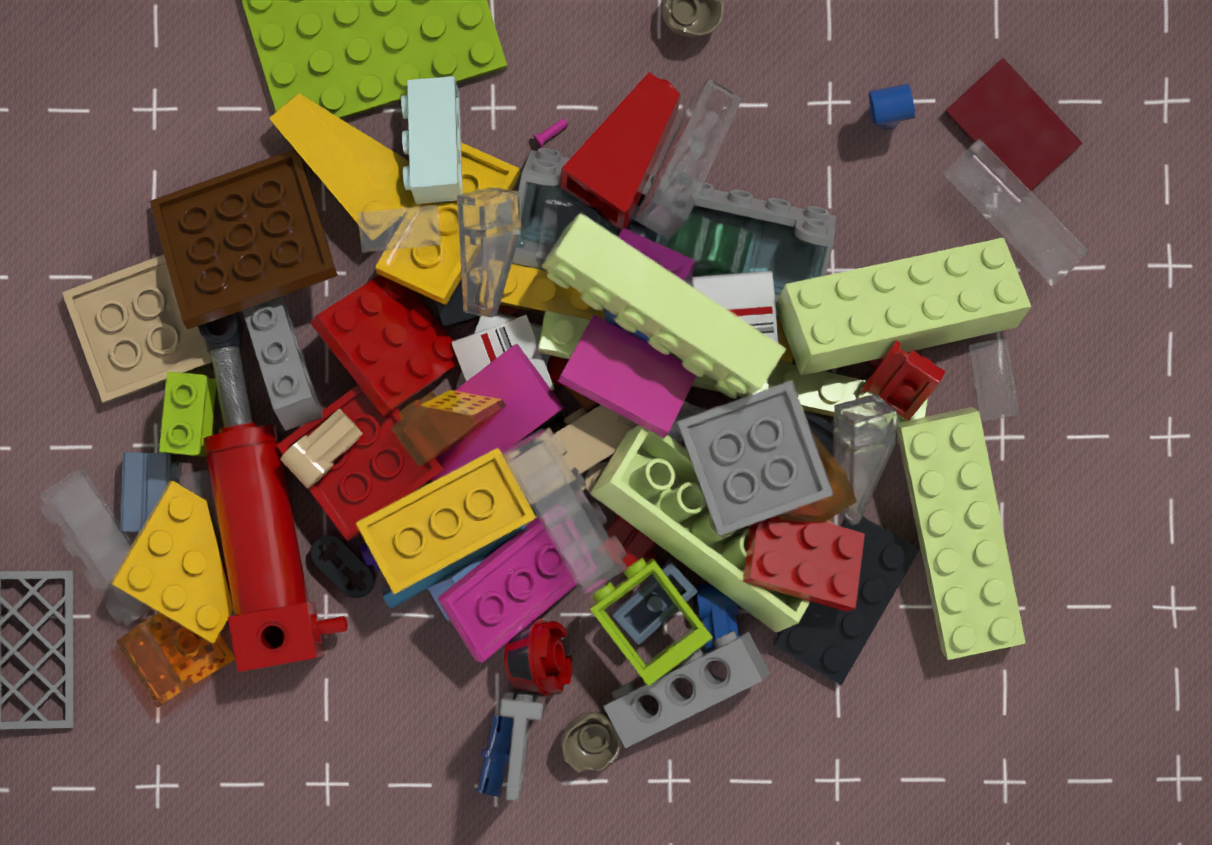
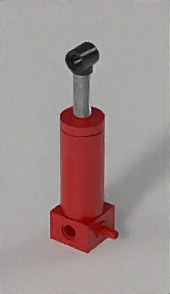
[198,313,348,672]

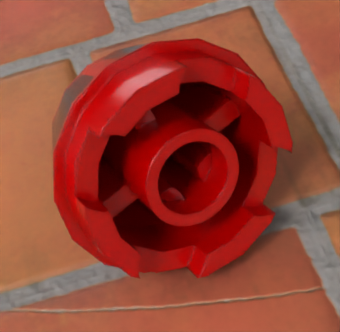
[504,619,573,697]

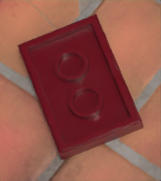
[944,58,1083,197]

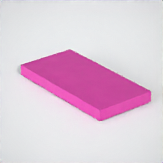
[411,344,564,482]
[437,503,599,663]

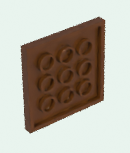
[150,149,338,330]

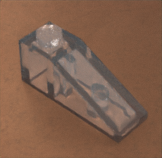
[457,187,521,318]
[832,394,898,525]

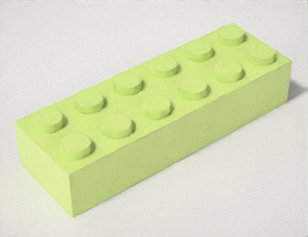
[541,213,786,399]
[775,237,1032,376]
[895,407,1026,660]
[590,425,810,633]

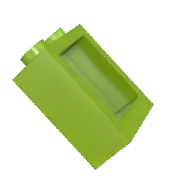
[589,558,713,686]

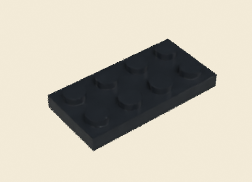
[773,510,920,686]

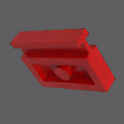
[860,341,946,421]

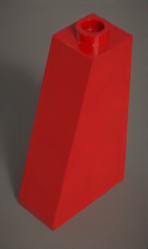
[560,72,680,231]

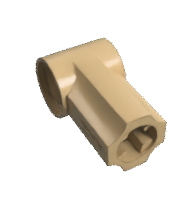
[280,409,363,489]

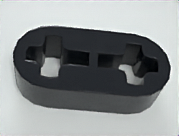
[311,535,375,598]

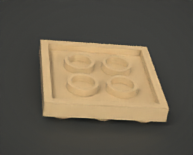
[62,254,213,403]

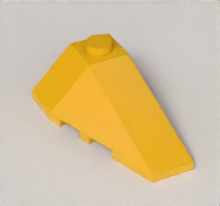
[269,93,414,241]

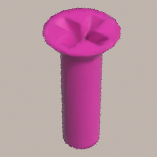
[532,118,568,148]

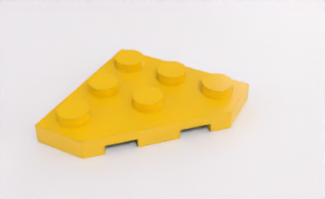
[109,481,233,644]

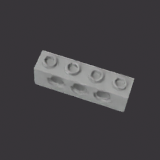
[242,295,323,431]
[603,631,771,749]

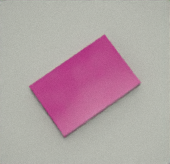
[558,314,697,438]

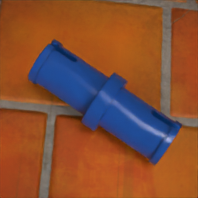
[476,715,514,797]

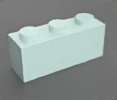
[401,76,463,204]

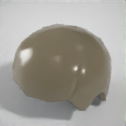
[662,0,725,39]
[561,712,623,773]

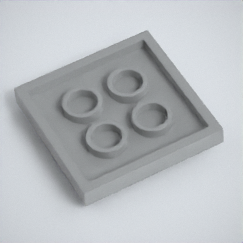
[678,380,834,536]

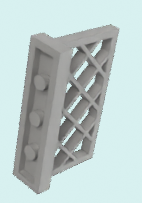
[0,570,73,730]
[500,690,546,801]

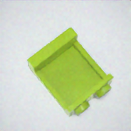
[159,371,218,457]

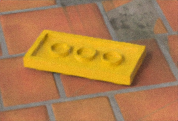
[375,142,521,305]
[356,448,536,595]

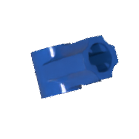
[868,84,915,130]
[696,583,739,661]

